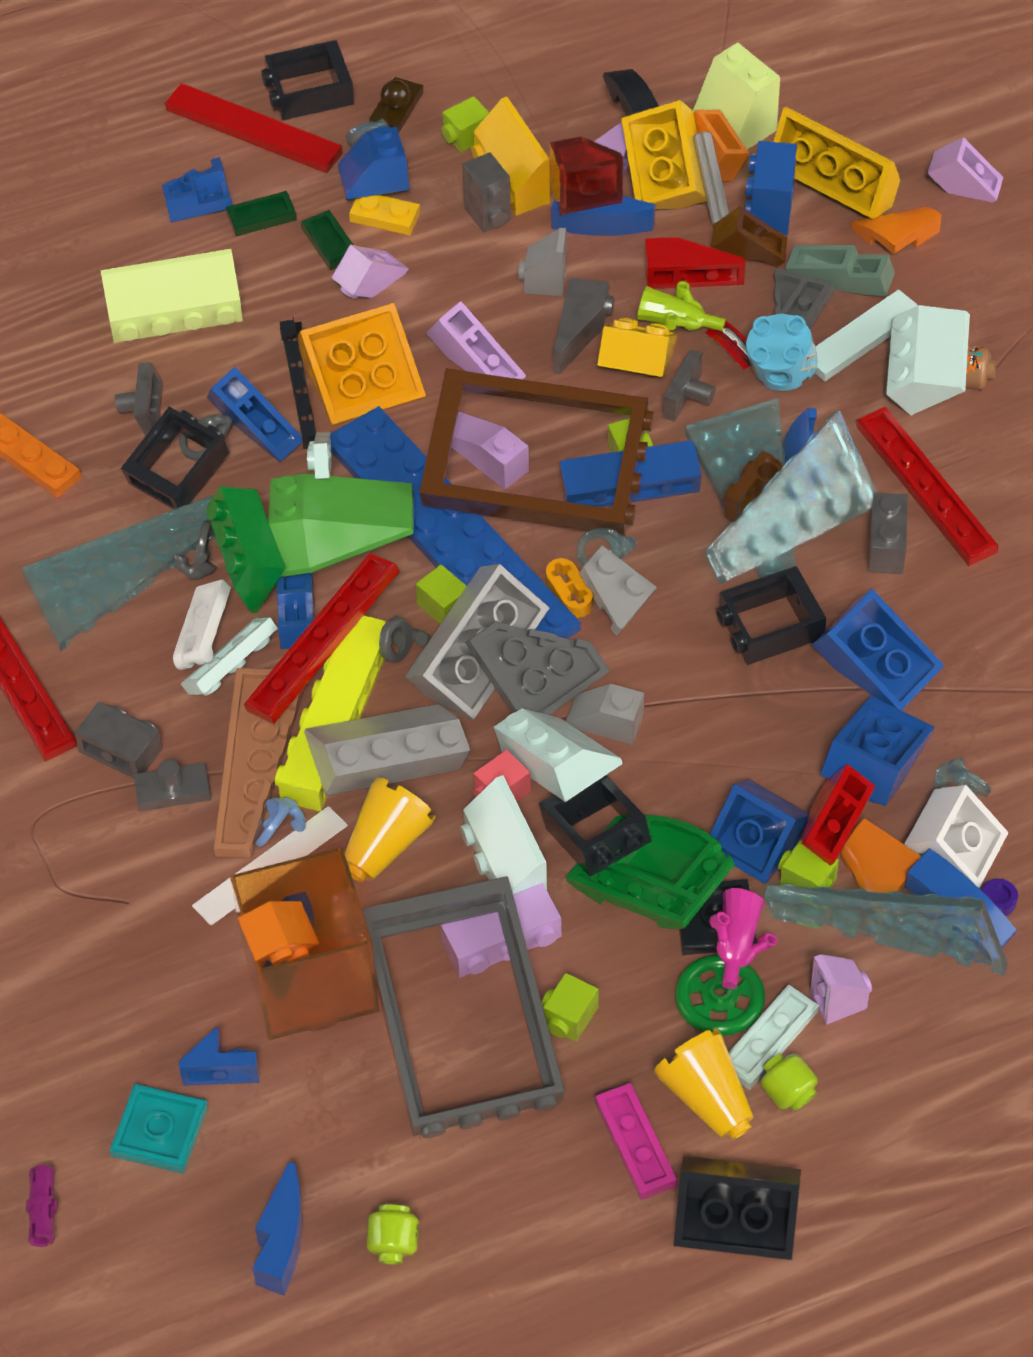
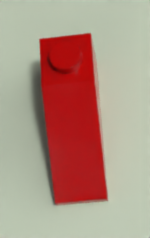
[644,237,745,289]
[801,764,876,866]

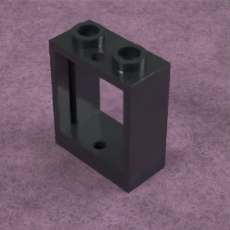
[261,40,354,121]
[121,406,229,515]
[716,566,826,665]
[539,775,652,877]

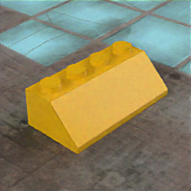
[773,107,901,219]

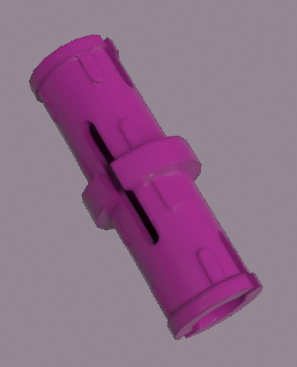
[26,1165,57,1247]

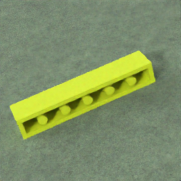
[275,615,392,812]

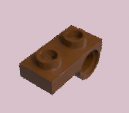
[723,450,784,523]

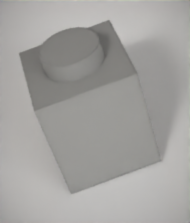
[518,228,567,296]
[565,684,644,745]

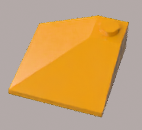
[298,303,426,426]

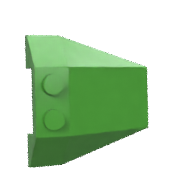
[268,474,414,577]

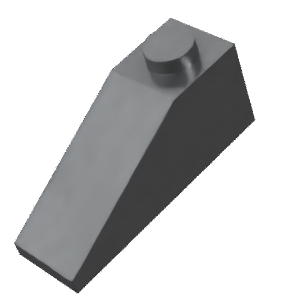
[553,277,614,374]

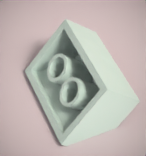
[886,305,970,415]
[494,708,623,802]
[460,775,547,894]

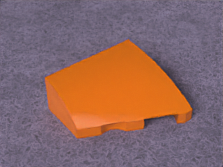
[851,207,942,254]
[840,818,922,920]

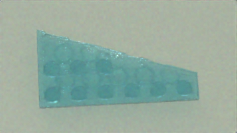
[685,398,796,578]
[706,411,877,583]
[22,495,215,651]
[764,884,1008,975]

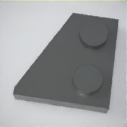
[774,269,834,329]

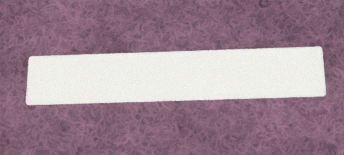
[192,806,347,925]

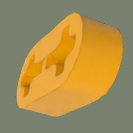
[546,558,593,618]

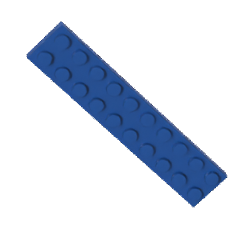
[330,406,581,638]

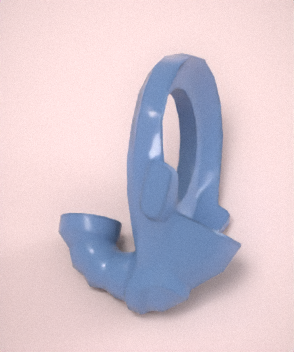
[255,797,306,847]

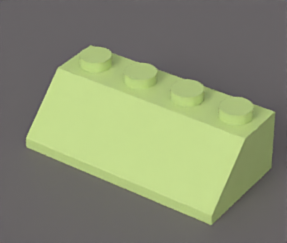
[101,249,243,343]

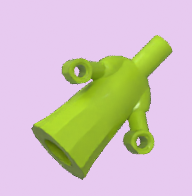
[637,281,726,332]

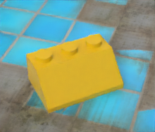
[471,97,550,216]
[621,100,707,209]

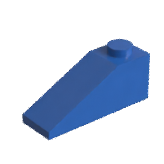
[207,367,302,463]

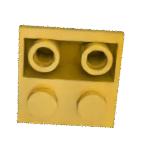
[597,317,678,377]

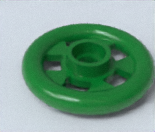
[675,955,765,1036]

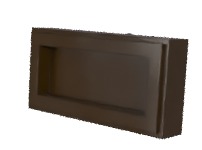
[369,77,424,133]

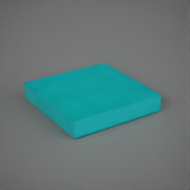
[109,1084,208,1174]

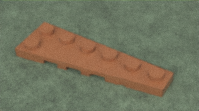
[214,668,305,858]

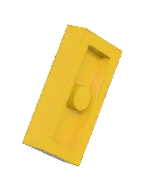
[349,195,420,236]

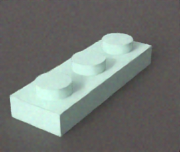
[307,432,332,479]
[181,617,278,696]

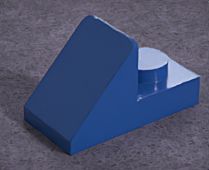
[179,1027,259,1086]

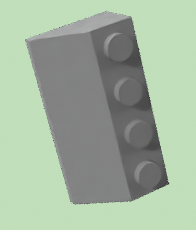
[404,564,549,720]
[304,704,471,796]

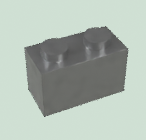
[462,152,511,233]
[868,492,908,574]
[75,701,162,778]

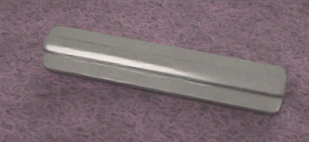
[693,131,729,225]

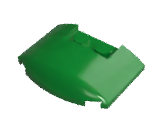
[566,814,735,929]

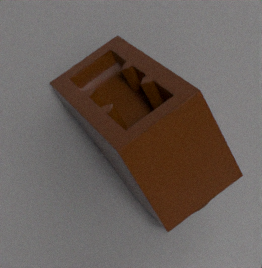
[711,206,787,268]

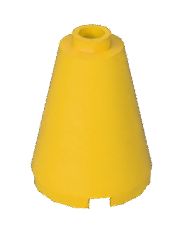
[342,777,436,883]
[654,1029,754,1140]

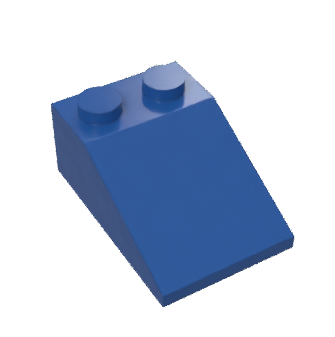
[811,589,945,711]
[820,696,935,806]

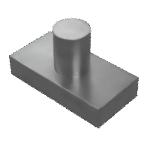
[663,349,716,422]
[115,361,163,436]
[134,759,211,812]

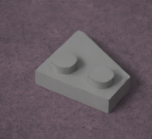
[579,546,657,636]

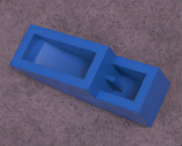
[551,188,655,236]
[277,573,315,649]
[905,848,1016,958]
[252,1162,303,1296]

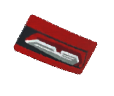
[705,321,751,370]

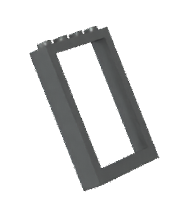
[360,876,564,1138]

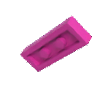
[595,1083,677,1200]

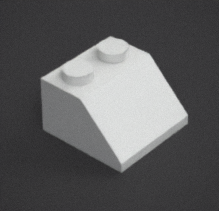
[904,785,1008,888]

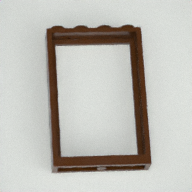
[419,368,654,537]

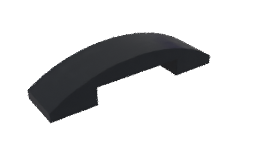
[603,69,659,116]

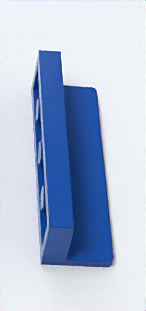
[560,441,702,507]

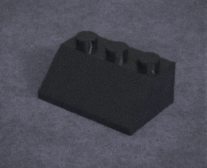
[674,1156,801,1260]

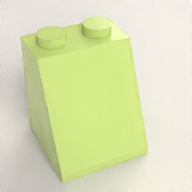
[693,42,780,150]

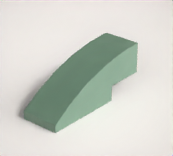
[785,245,895,296]

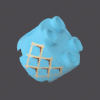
[746,314,818,392]

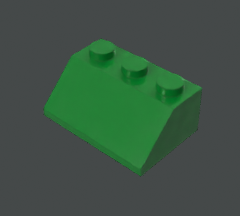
[206,486,285,613]

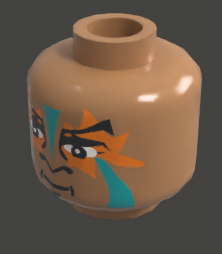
[965,345,997,390]

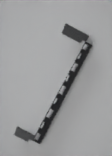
[280,316,316,449]

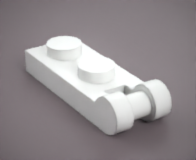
[173,579,231,670]

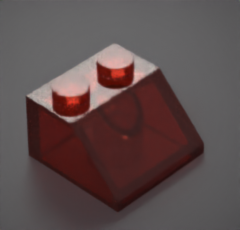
[550,136,623,215]

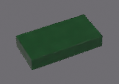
[226,191,297,237]
[301,210,354,271]

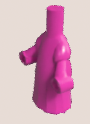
[709,888,777,989]

